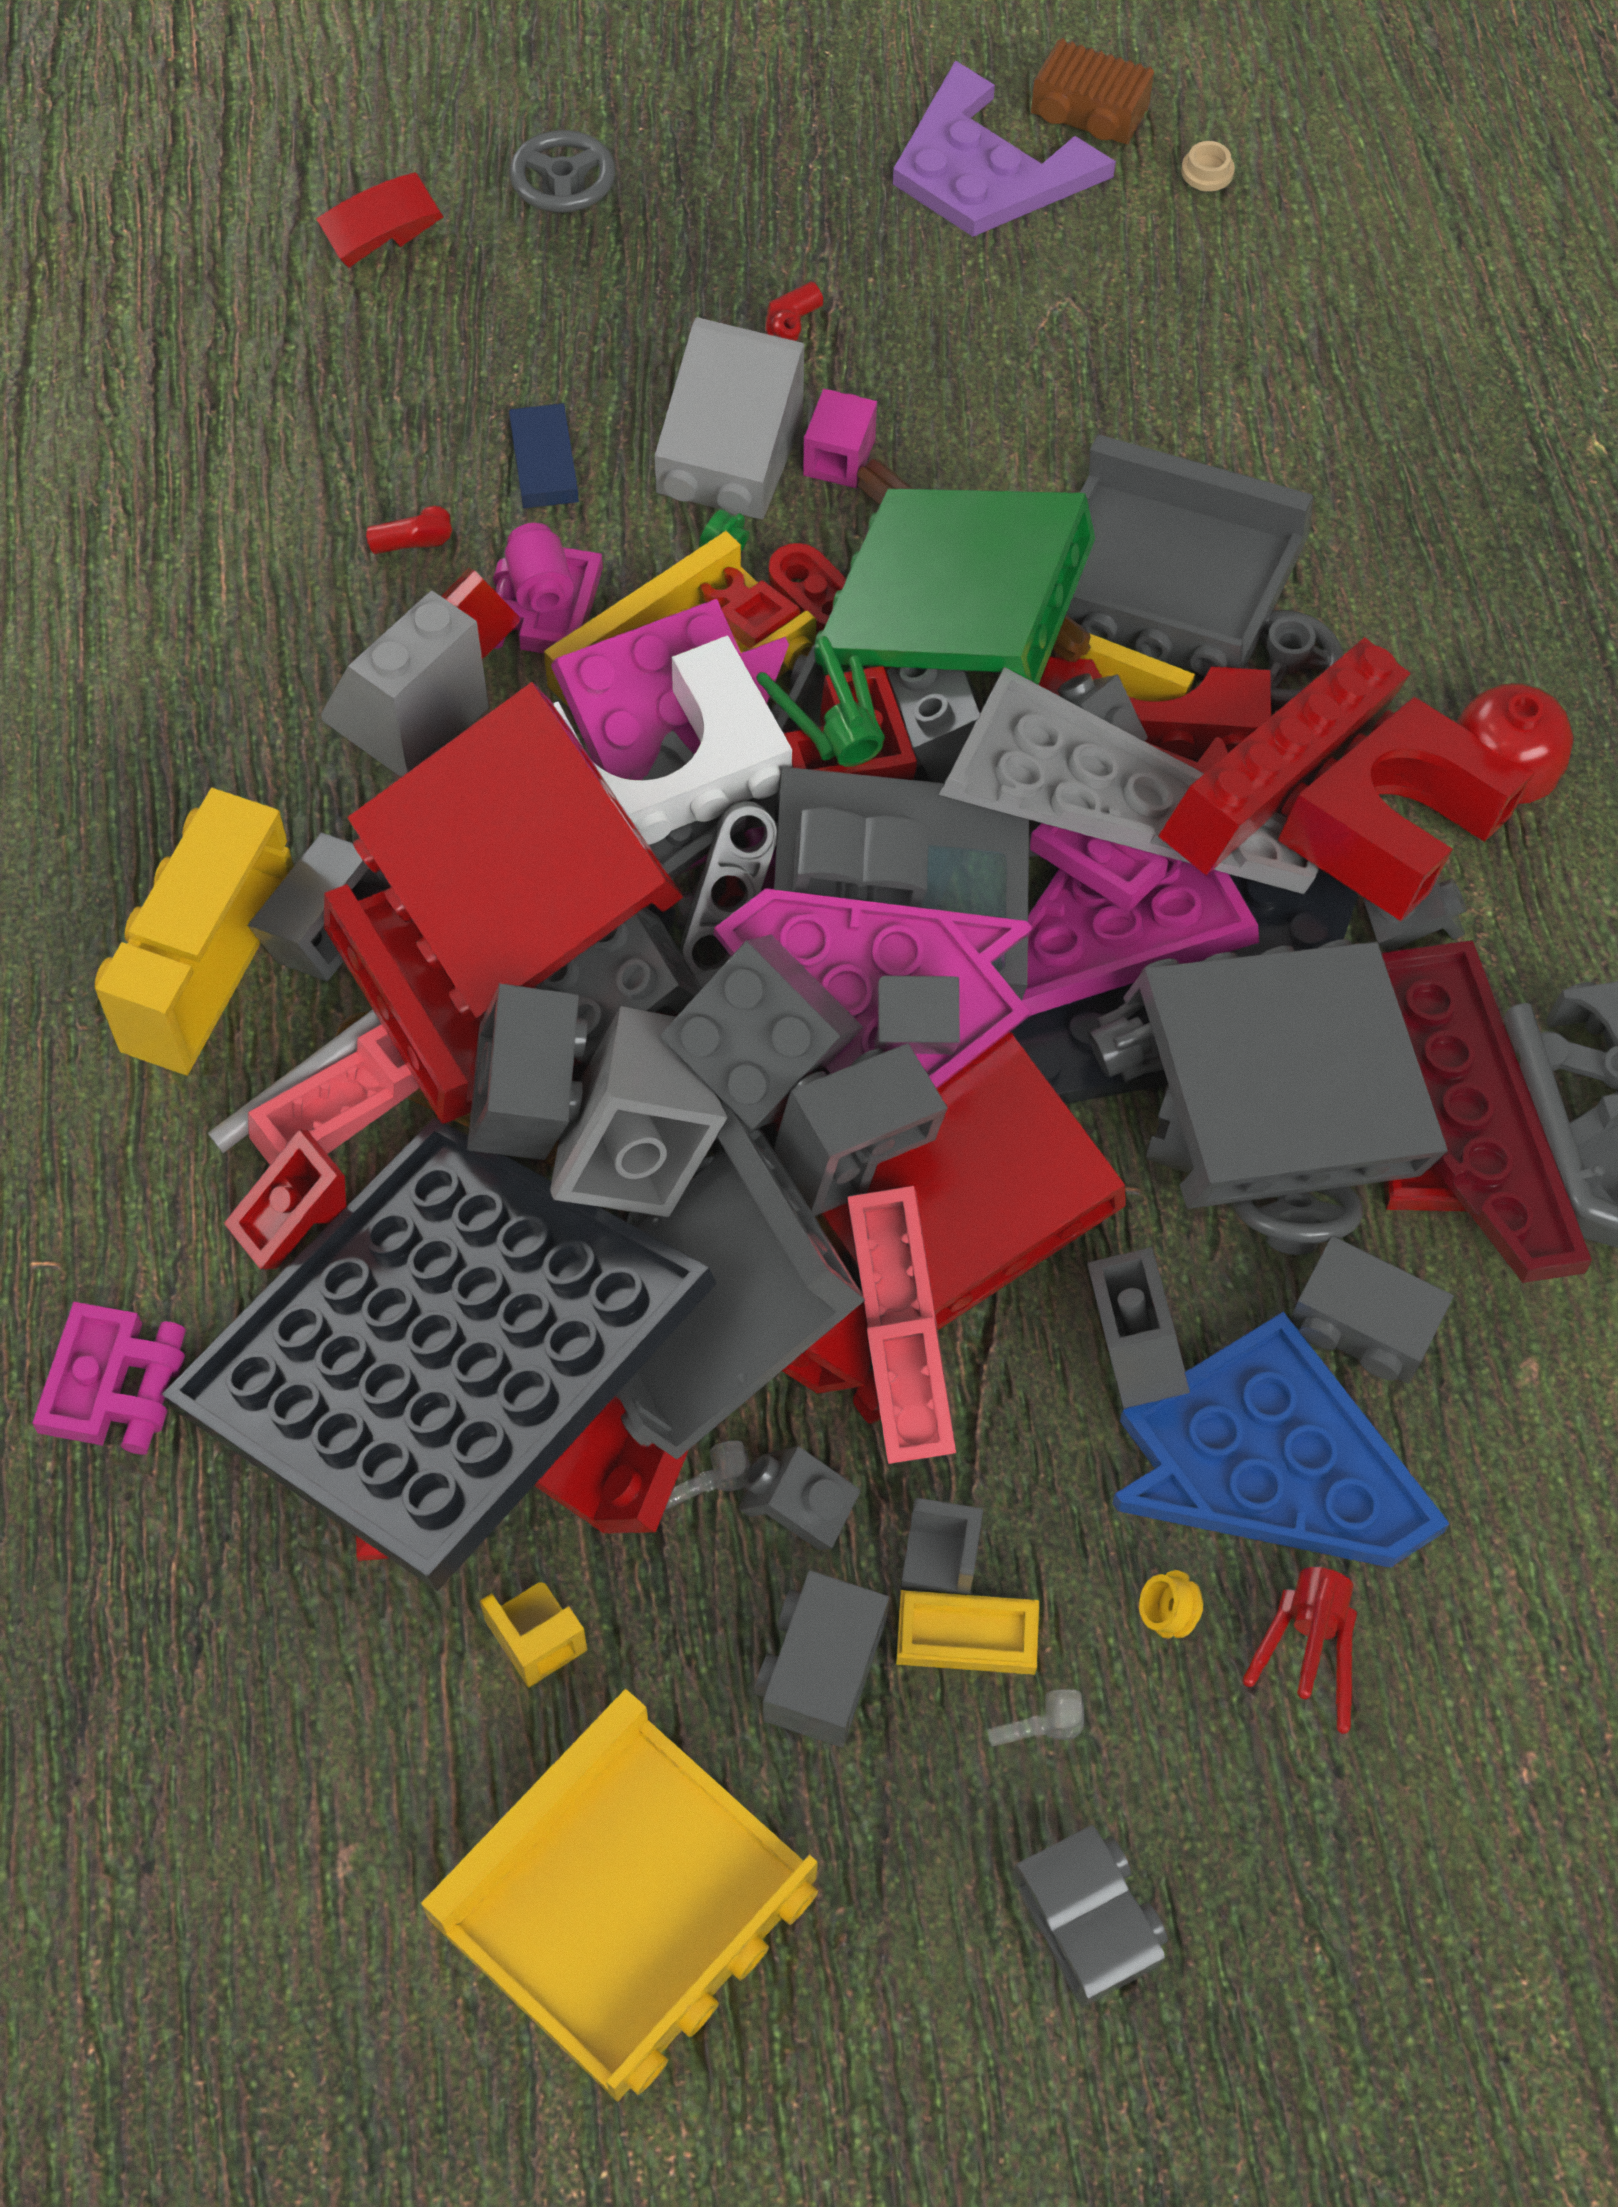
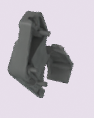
[1504,981,1618,1248]

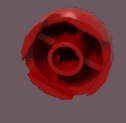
[1457,683,1574,804]

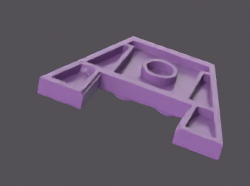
[893,60,1116,237]

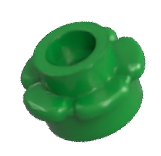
[699,509,749,552]

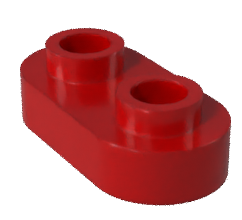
[769,543,847,635]

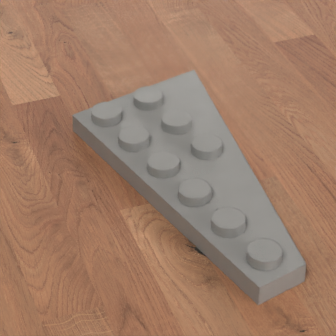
[939,667,1319,894]

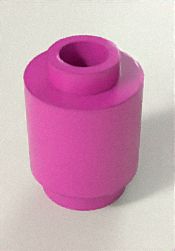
[504,523,574,613]

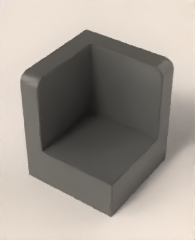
[874,976,960,1054]
[901,1498,983,1595]

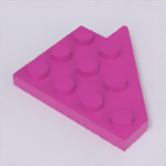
[551,599,789,874]
[999,855,1259,1016]
[713,889,1033,1089]

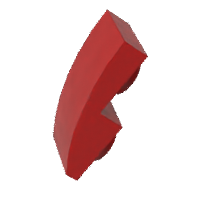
[316,172,444,268]

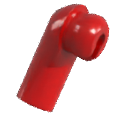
[765,281,823,341]
[366,505,453,554]

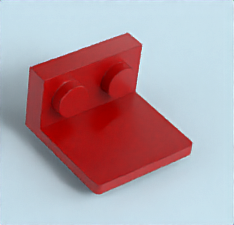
[534,1396,689,1533]

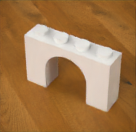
[553,635,792,845]

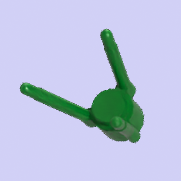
[756,635,885,767]

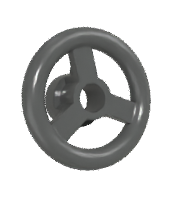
[509,130,616,213]
[1245,610,1344,707]
[1232,1186,1363,1255]

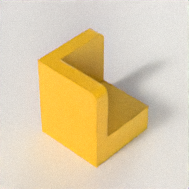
[480,1582,588,1688]

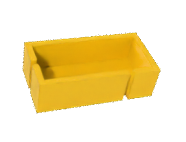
[95,787,294,1076]

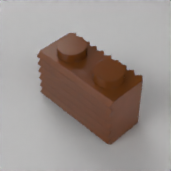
[1031,38,1154,145]

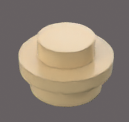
[1181,141,1235,191]

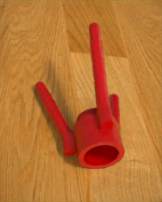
[1242,1567,1357,1734]

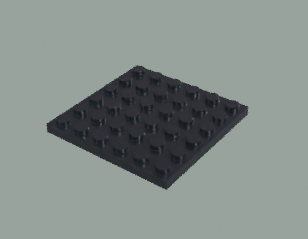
[162,1117,717,1591]

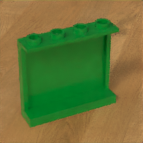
[814,488,1096,685]

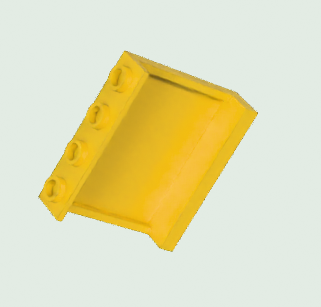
[421,1688,818,2102]

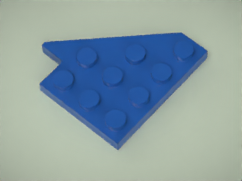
[1112,1311,1450,1568]

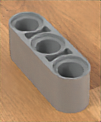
[680,801,777,974]

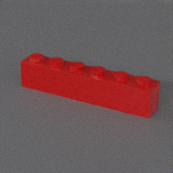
[1158,637,1411,876]

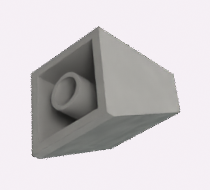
[655,317,804,520]
[321,590,489,777]
[550,1006,728,1217]

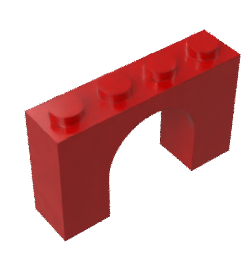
[1278,697,1535,921]

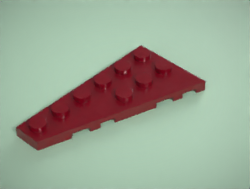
[1381,940,1592,1283]

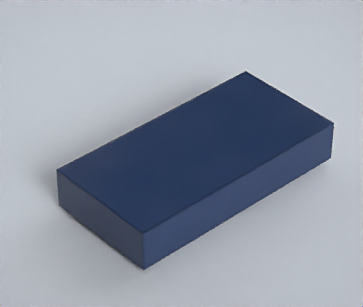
[509,403,579,509]

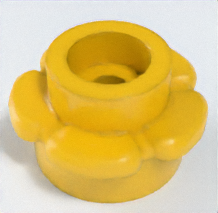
[1139,1570,1203,1639]

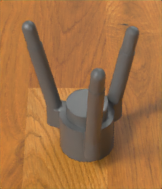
[1087,1003,1164,1082]

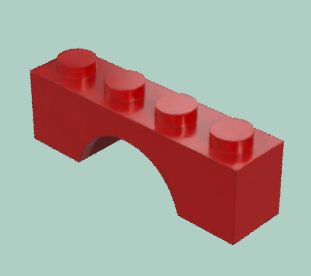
[1039,657,1271,759]

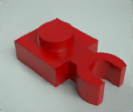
[701,567,800,649]

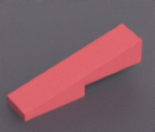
[248,1024,420,1165]
[847,1186,956,1464]

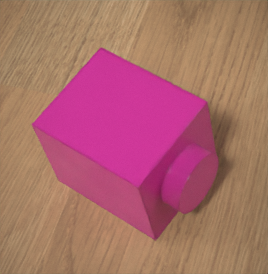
[803,388,877,489]

